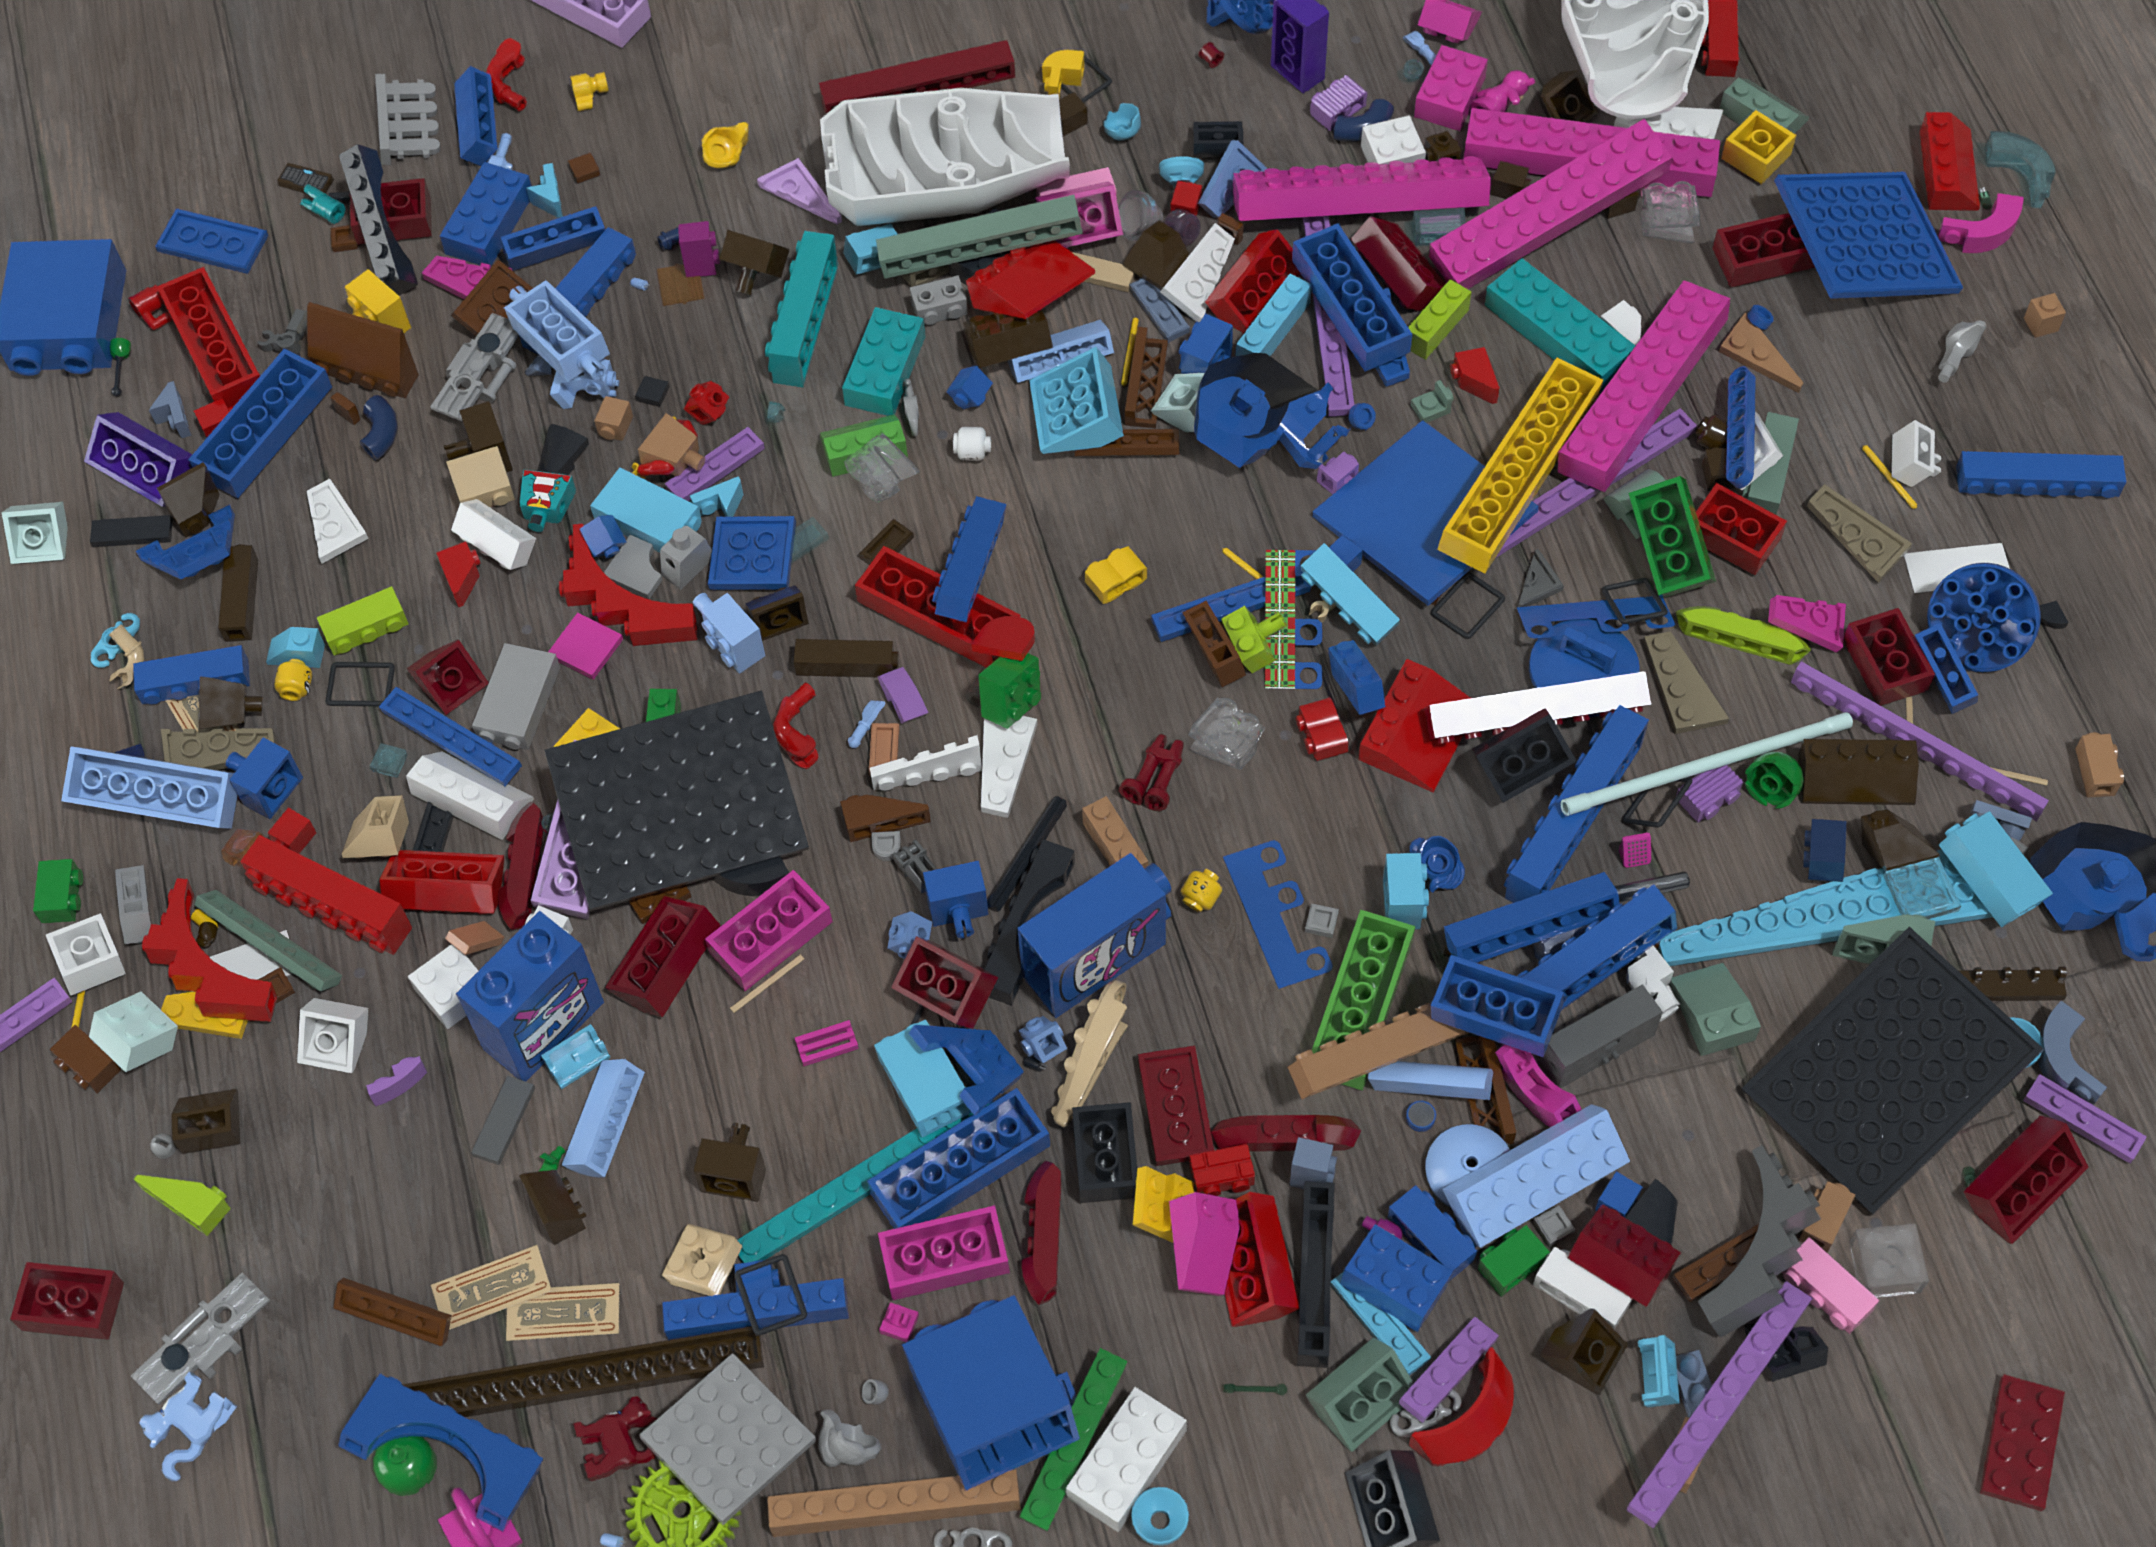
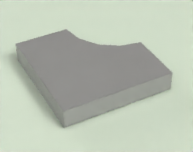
[604,535,663,599]

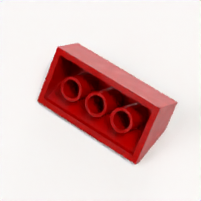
[1920,112,1980,211]
[1205,229,1301,333]
[380,850,504,914]
[1225,1192,1300,1327]

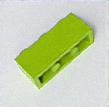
[1408,279,1471,360]
[317,586,409,656]

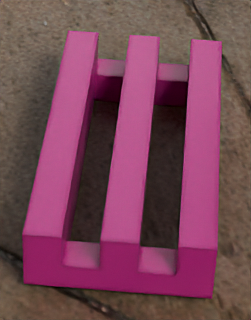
[795,1020,859,1066]

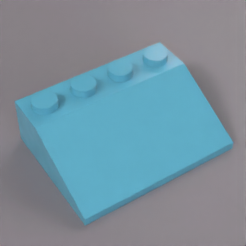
[1029,347,1124,454]

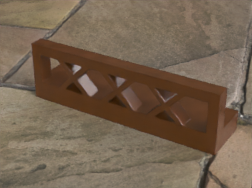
[1125,327,1168,428]
[1454,1035,1516,1145]

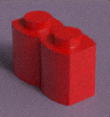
[1296,697,1348,761]

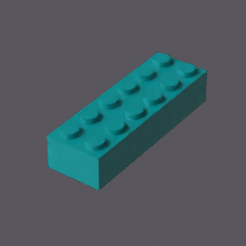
[765,231,839,388]
[1485,258,1636,395]

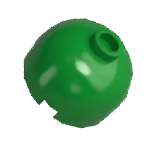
[1745,751,1803,809]
[373,1436,437,1496]

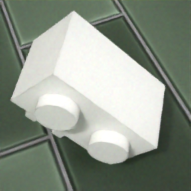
[1892,420,1941,487]

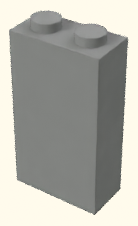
[472,643,560,750]

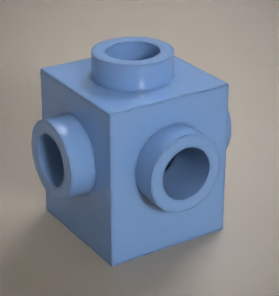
[887,911,932,959]
[1019,1016,1067,1063]

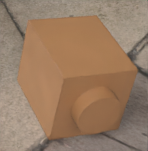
[2024,293,2066,338]
[594,396,633,441]

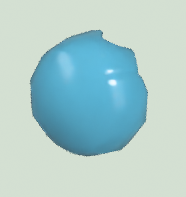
[1103,103,1141,140]

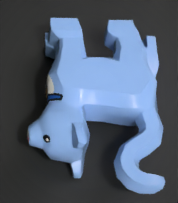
[139,1371,237,1481]

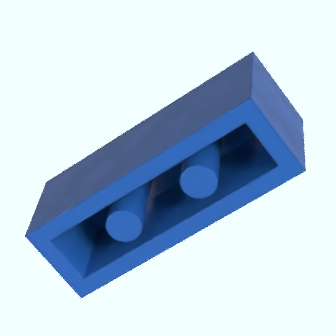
[1915,623,1978,714]
[1328,640,1385,715]
[1387,1185,1477,1281]

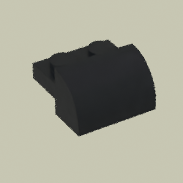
[1193,121,1244,158]

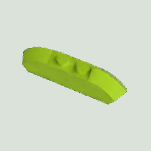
[1676,606,1811,665]

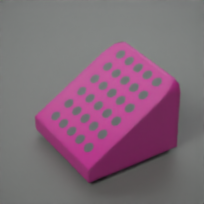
[1619,832,1651,868]

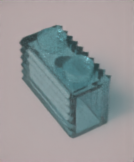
[1412,207,1466,246]

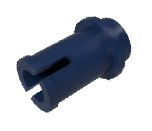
[657,227,679,250]

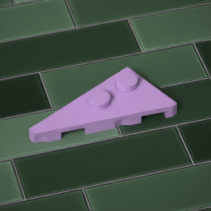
[757,158,842,224]

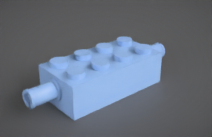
[504,280,610,382]

